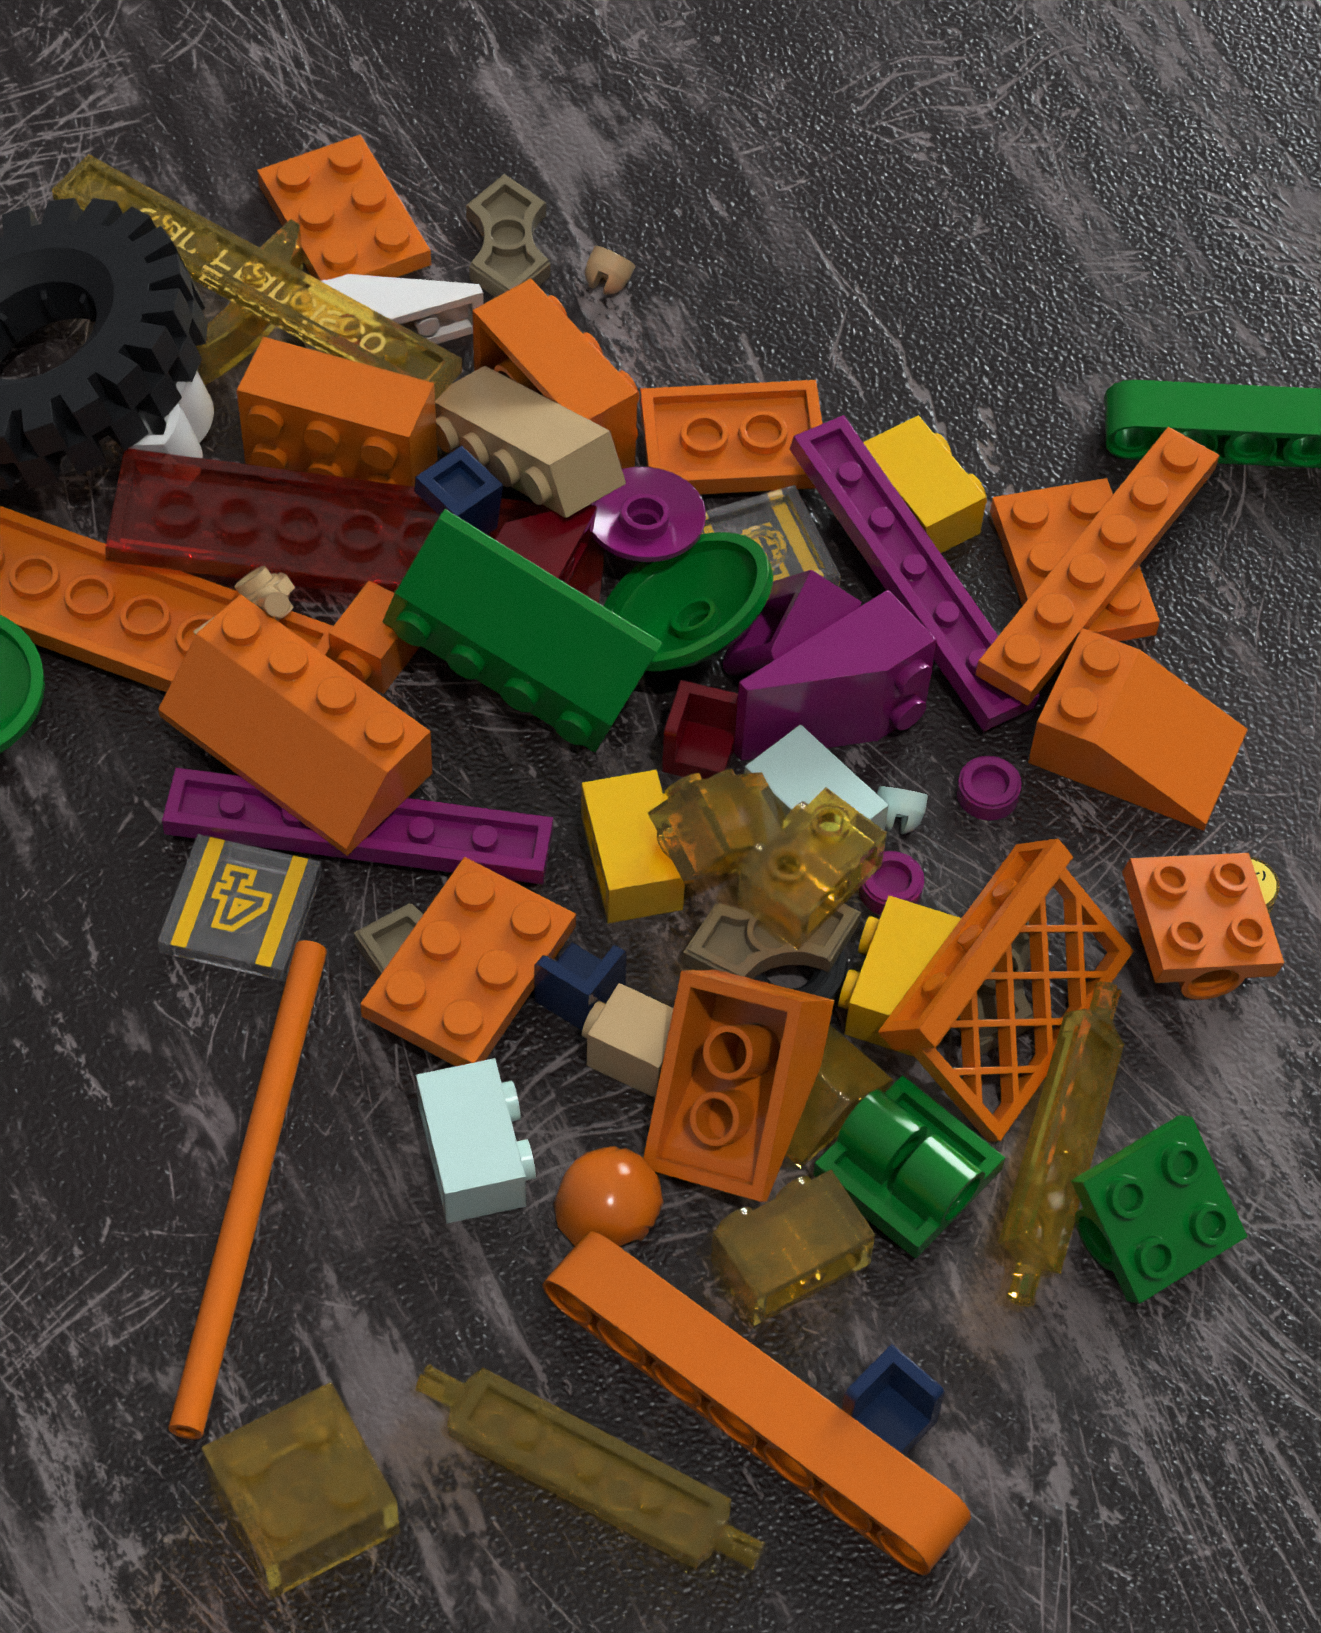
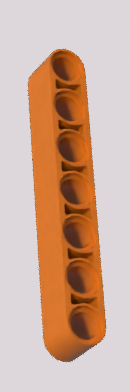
[542,1231,971,1575]

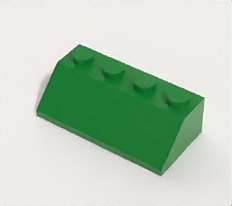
[382,509,662,753]

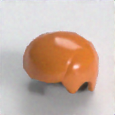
[553,1146,664,1247]

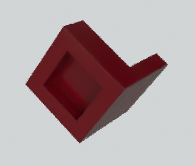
[662,680,738,787]

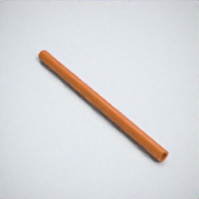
[168,940,327,1440]

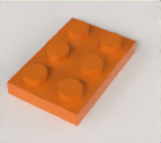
[257,134,431,282]
[640,380,822,494]
[990,478,1160,642]
[360,857,576,1066]

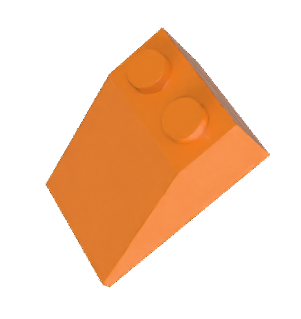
[1028,628,1248,831]
[643,970,834,1202]

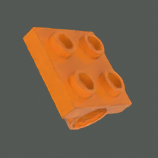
[1122,853,1284,1000]

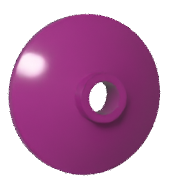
[592,467,706,562]

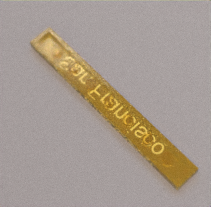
[52,154,462,401]

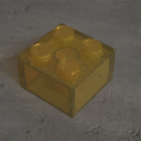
[201,1382,400,1599]

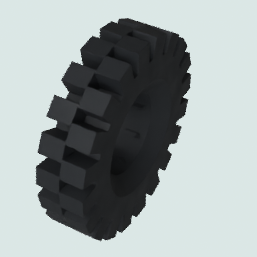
[0,198,208,490]

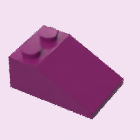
[734,589,937,761]

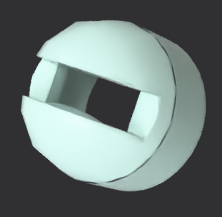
[877,786,928,834]

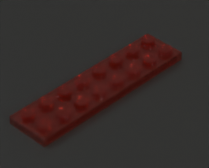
[105,449,605,603]

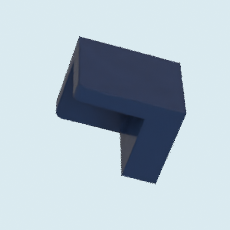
[414,446,503,535]
[534,942,627,1030]
[841,1344,945,1456]

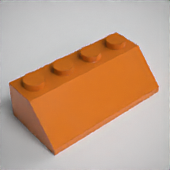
[158,594,433,856]

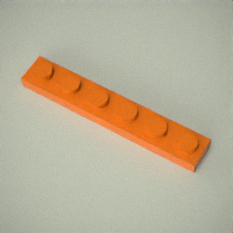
[975,427,1220,706]

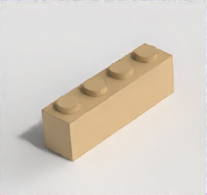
[435,366,626,518]

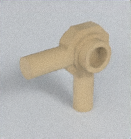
[193,566,295,635]

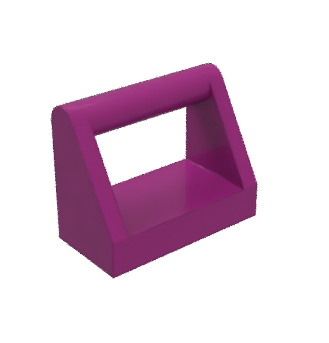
[723,570,862,676]

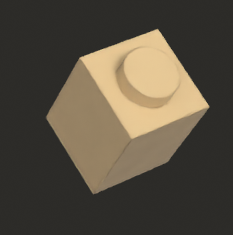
[582,983,674,1098]

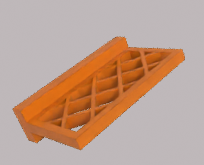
[878,838,1134,1142]

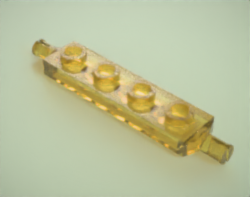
[998,982,1124,1307]
[415,1364,766,1571]

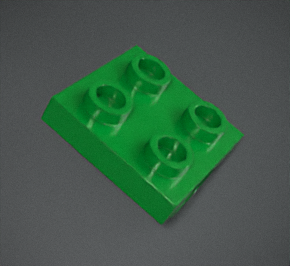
[813,1075,1005,1259]
[1071,1115,1248,1304]

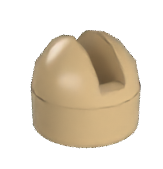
[585,246,636,295]

